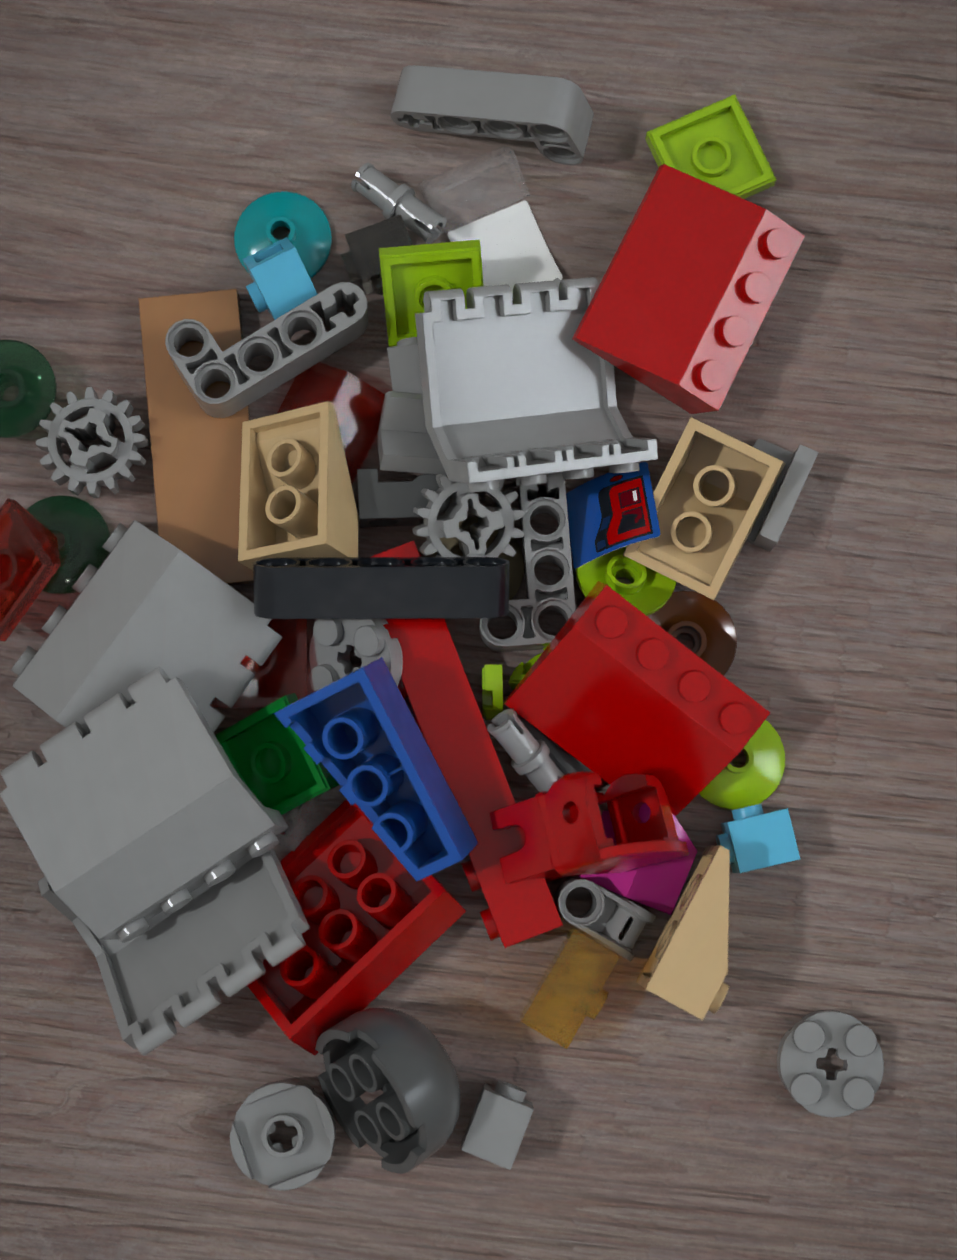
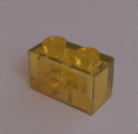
[520,927,620,1049]

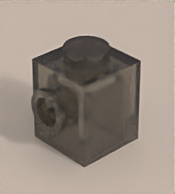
[340,214,413,295]

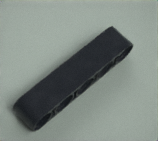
[253,557,509,619]

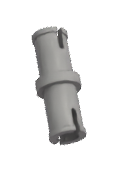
[351,163,447,244]
[487,709,564,792]

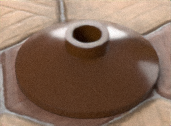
[647,591,737,676]

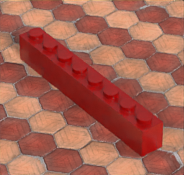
[371,540,563,948]

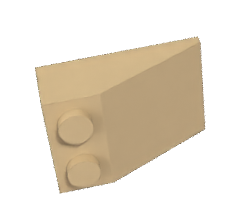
[238,401,359,570]
[623,417,786,600]
[636,845,730,1020]

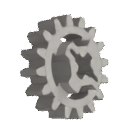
[36,387,149,498]
[412,473,525,558]

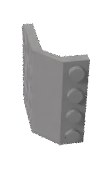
[415,277,658,492]
[11,520,283,735]
[0,667,289,943]
[38,848,310,1056]

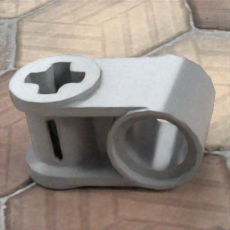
[554,877,656,962]

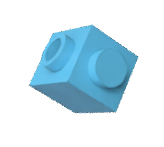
[242,237,318,320]
[716,804,800,873]

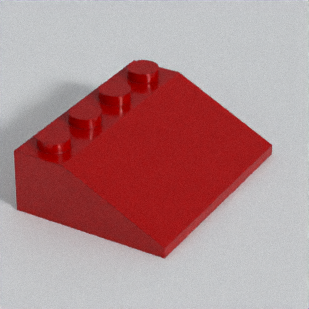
[572,164,805,414]
[504,581,770,816]
[247,799,466,1056]

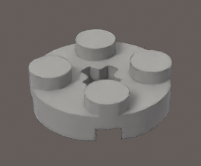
[309,619,403,692]
[777,1010,884,1117]
[230,1080,336,1190]

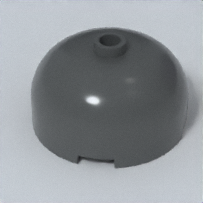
[315,1008,461,1174]

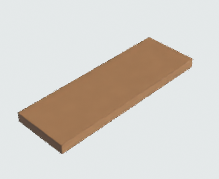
[138,289,253,586]

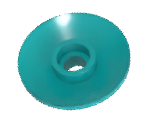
[234,191,332,279]

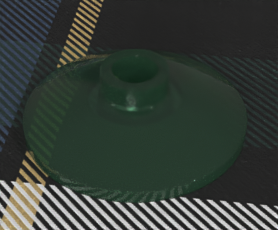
[0,340,57,438]
[11,495,110,594]

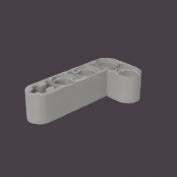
[390,65,594,165]
[165,282,368,418]
[479,472,576,652]

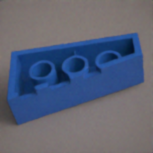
[274,657,478,881]

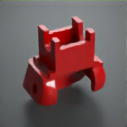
[489,772,689,884]

